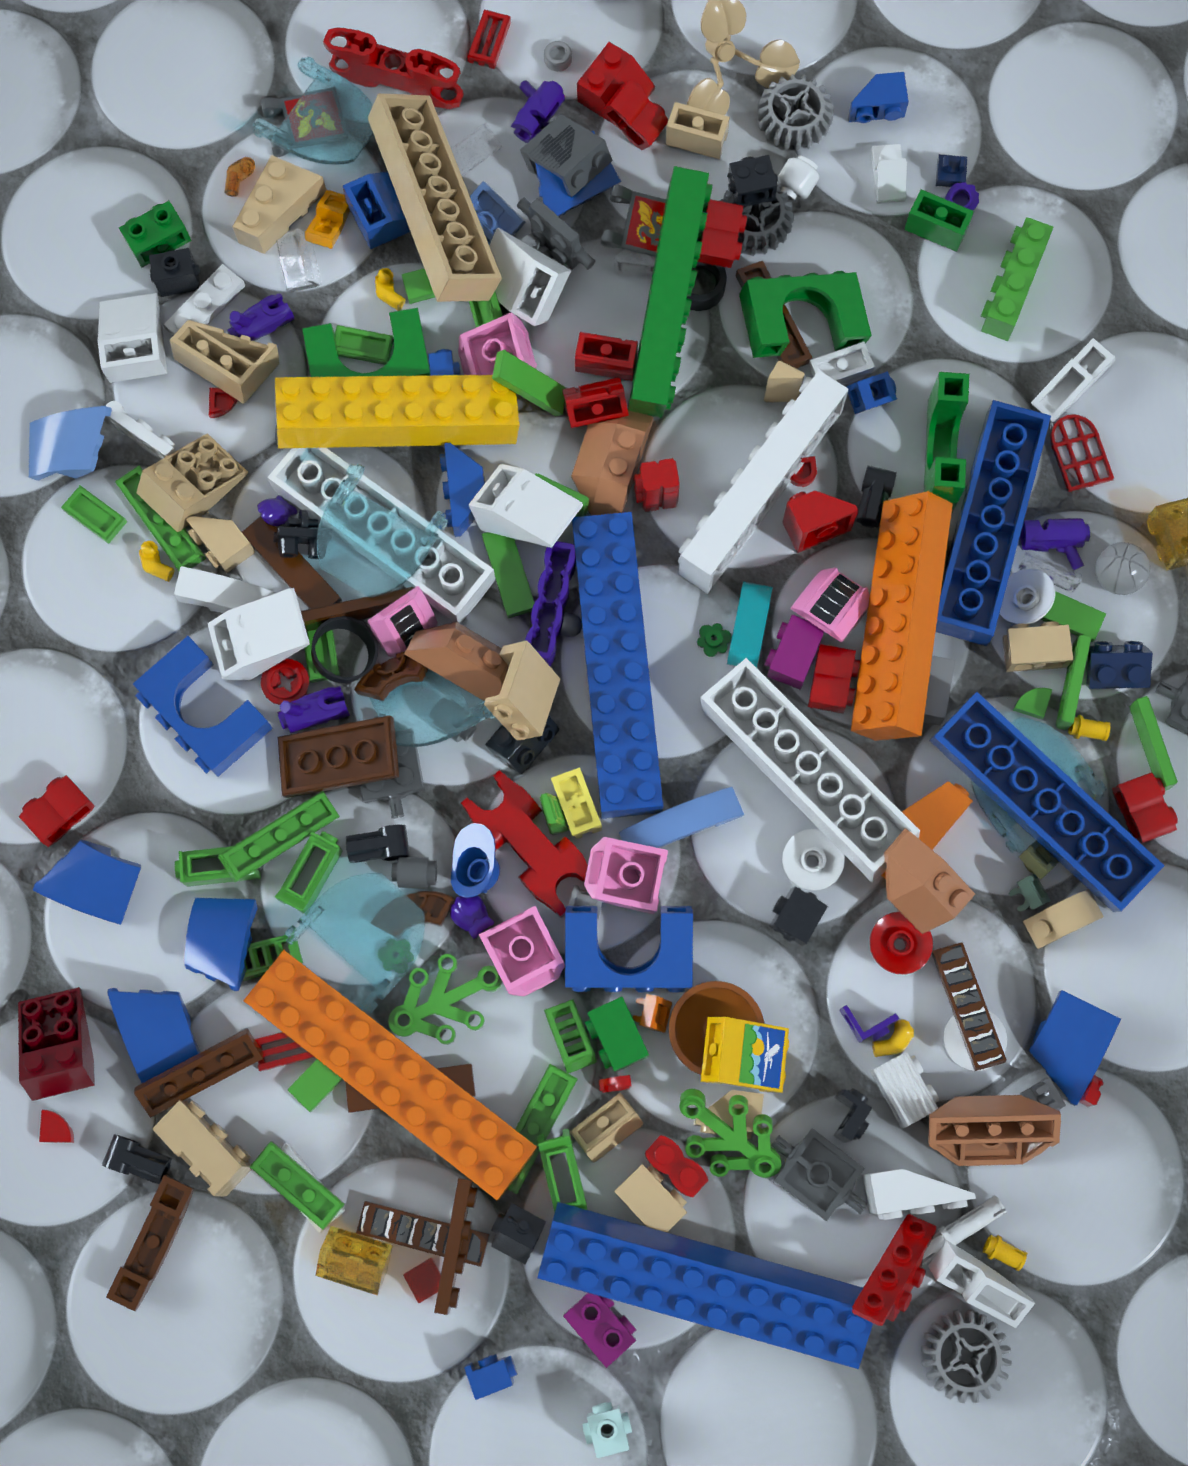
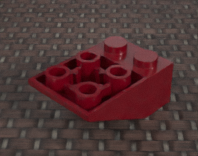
[18,987,95,1101]

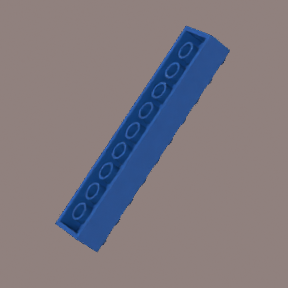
[572,512,663,819]
[537,1202,873,1369]

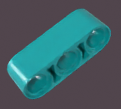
[727,581,773,668]

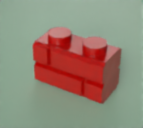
[575,332,638,381]
[562,377,629,428]
[634,458,680,512]

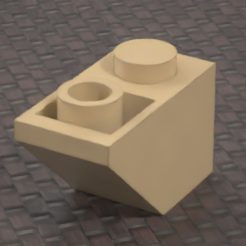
[186,516,255,574]
[694,1090,764,1139]

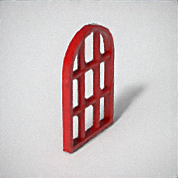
[1050,414,1114,492]

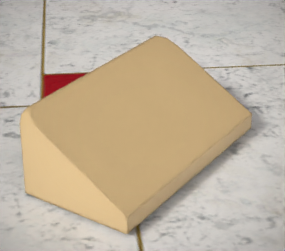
[764,360,805,402]
[570,1093,643,1163]

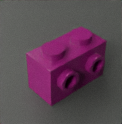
[765,614,824,690]
[563,1293,637,1368]

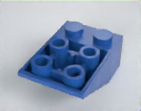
[342,172,410,249]

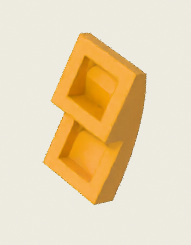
[305,190,350,249]

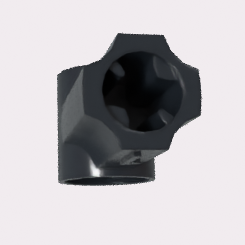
[856,465,897,528]
[346,824,410,863]
[102,1134,172,1184]

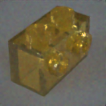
[1147,498,1188,571]
[315,1226,393,1295]

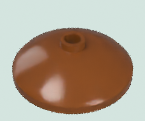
[669,981,764,1075]

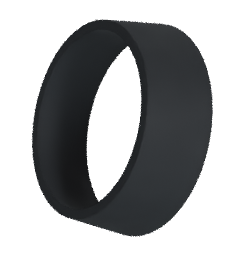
[311,616,378,683]

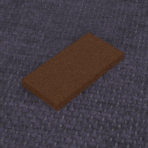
[277,715,399,798]

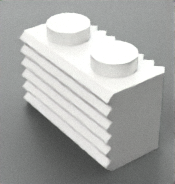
[870,1052,939,1129]

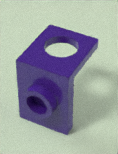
[839,1005,900,1043]

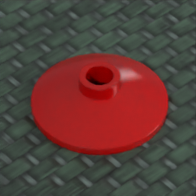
[869,912,933,975]

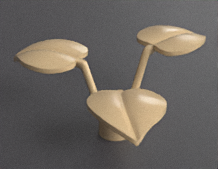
[687,0,800,115]

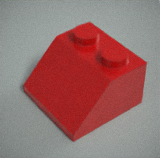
[577,42,655,124]
[782,490,858,553]

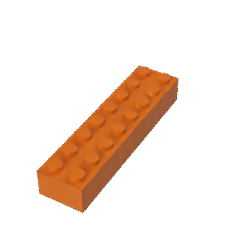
[851,491,953,741]

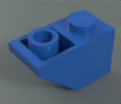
[848,72,909,123]

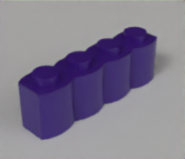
[525,541,575,666]

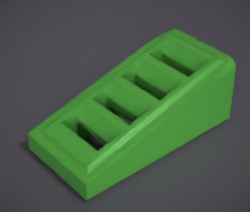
[540,793,570,836]
[243,933,303,981]
[544,999,596,1073]

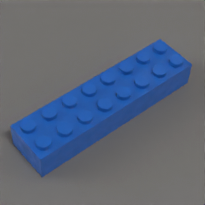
[936,400,1051,646]
[929,692,1165,912]

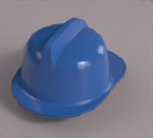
[451,823,500,898]

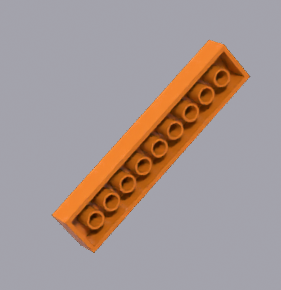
[243,950,538,1200]

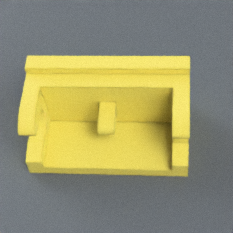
[551,767,602,839]

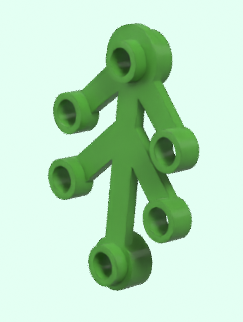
[388,954,502,1045]
[679,1089,781,1178]

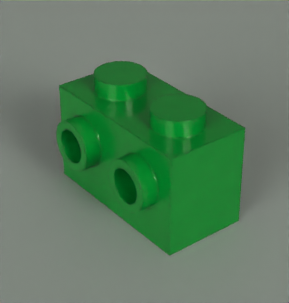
[904,189,974,252]
[118,200,192,268]
[585,996,649,1073]

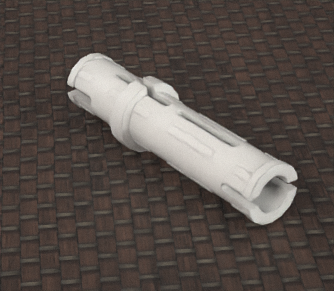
[923,1195,1007,1265]

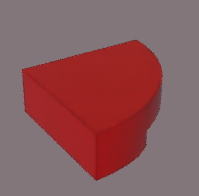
[209,388,238,418]
[599,1075,632,1093]
[1079,1075,1104,1107]
[39,1110,74,1143]

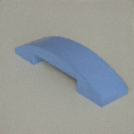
[619,787,744,848]

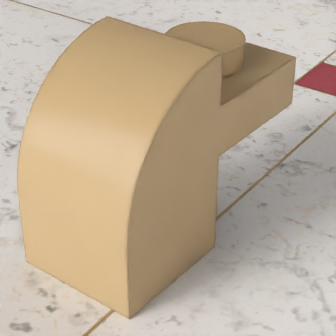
[1023,889,1104,949]

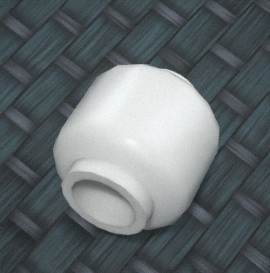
[777,155,819,201]

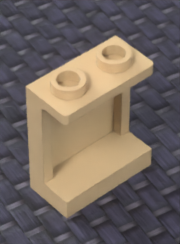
[484,640,560,740]

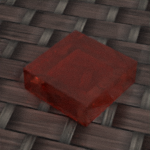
[403,1257,441,1303]

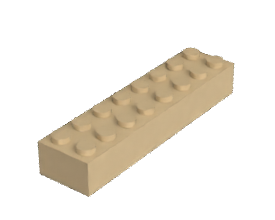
[368,93,502,302]

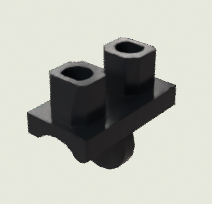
[273,510,333,560]

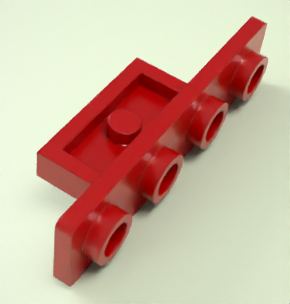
[852,1214,937,1326]

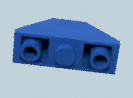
[440,443,485,537]

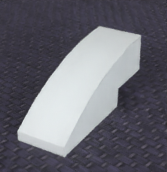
[1031,338,1115,423]
[173,566,275,613]
[928,1241,1035,1328]

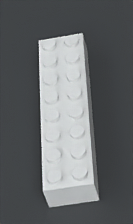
[678,370,849,594]
[267,448,496,624]
[701,658,920,883]

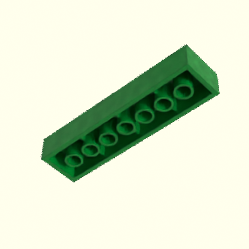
[628,166,713,418]

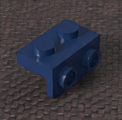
[1086,641,1153,689]

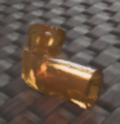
[224,157,256,197]

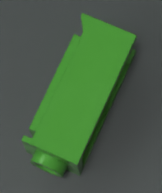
[275,831,343,916]
[175,846,261,887]
[537,1128,588,1212]

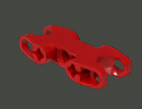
[323,27,464,109]
[461,770,588,918]

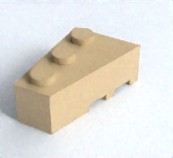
[232,155,326,254]
[170,320,279,404]
[152,1100,252,1196]

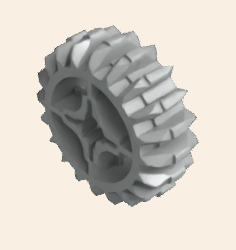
[757,74,834,152]
[921,1310,1012,1403]

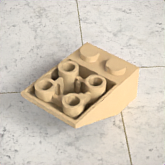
[136,433,248,532]

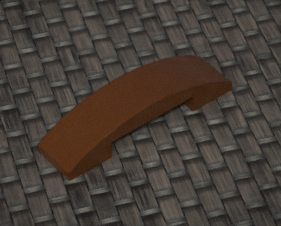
[106,1175,194,1311]

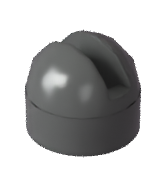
[560,612,582,637]

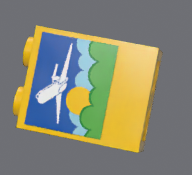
[701,1017,789,1093]

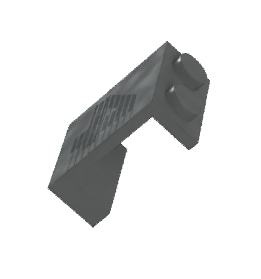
[520,114,613,197]

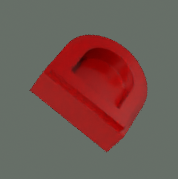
[790,456,817,487]

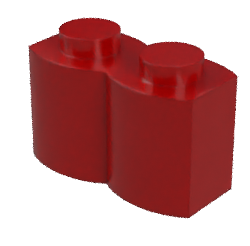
[602,80,669,150]
[697,199,747,268]
[808,644,860,714]
[1112,772,1178,844]
[19,775,95,847]
[644,1135,708,1198]

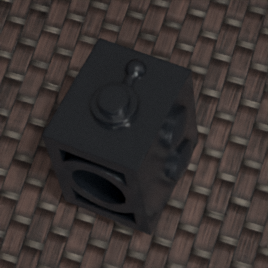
[727,155,778,207]
[149,248,201,297]
[769,886,828,945]
[491,1203,547,1265]

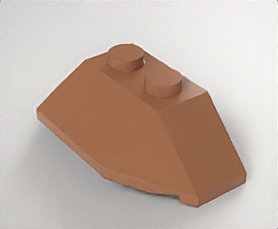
[571,411,654,516]
[404,621,509,701]
[884,828,975,934]
[928,1095,1061,1166]

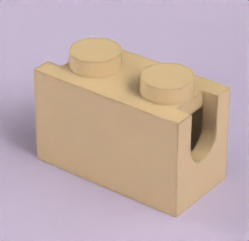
[666,102,730,159]
[1002,621,1073,672]
[614,1164,687,1232]

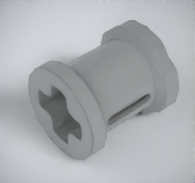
[569,885,603,919]

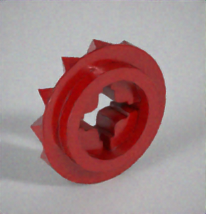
[261,658,310,705]

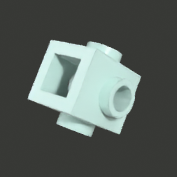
[582,1402,632,1458]

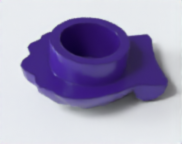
[945,182,979,211]
[257,495,298,526]
[450,895,495,939]

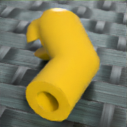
[375,268,406,311]
[139,541,175,582]
[872,1019,914,1057]

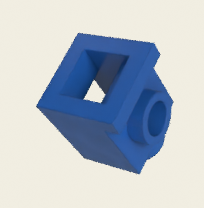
[428,349,461,376]
[846,371,897,414]
[464,1354,518,1400]

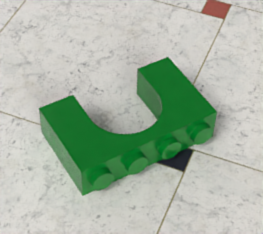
[739,271,872,358]
[302,307,430,377]
[924,372,970,513]

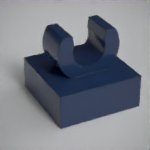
[936,154,967,187]

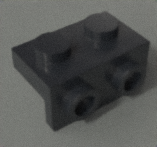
[485,715,559,774]
[833,1088,872,1143]

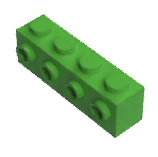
[980,217,1054,341]

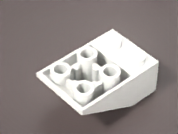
[489,228,571,326]
[98,293,167,383]
[469,464,583,548]
[207,588,310,681]
[862,1169,976,1220]

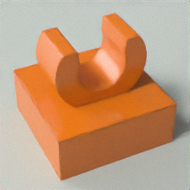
[632,994,672,1033]

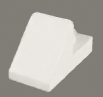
[871,144,907,203]

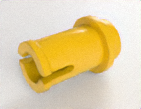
[1068,715,1110,741]
[983,1235,1028,1271]

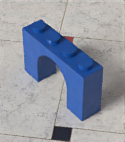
[133,636,273,777]
[565,906,693,993]

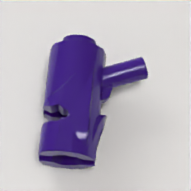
[511,80,565,143]
[227,293,294,341]
[1019,518,1090,571]
[277,686,350,733]

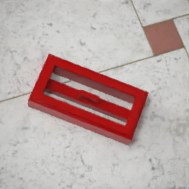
[467,9,511,69]
[255,1032,315,1072]

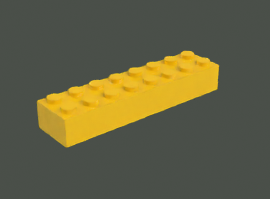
[275,375,520,448]

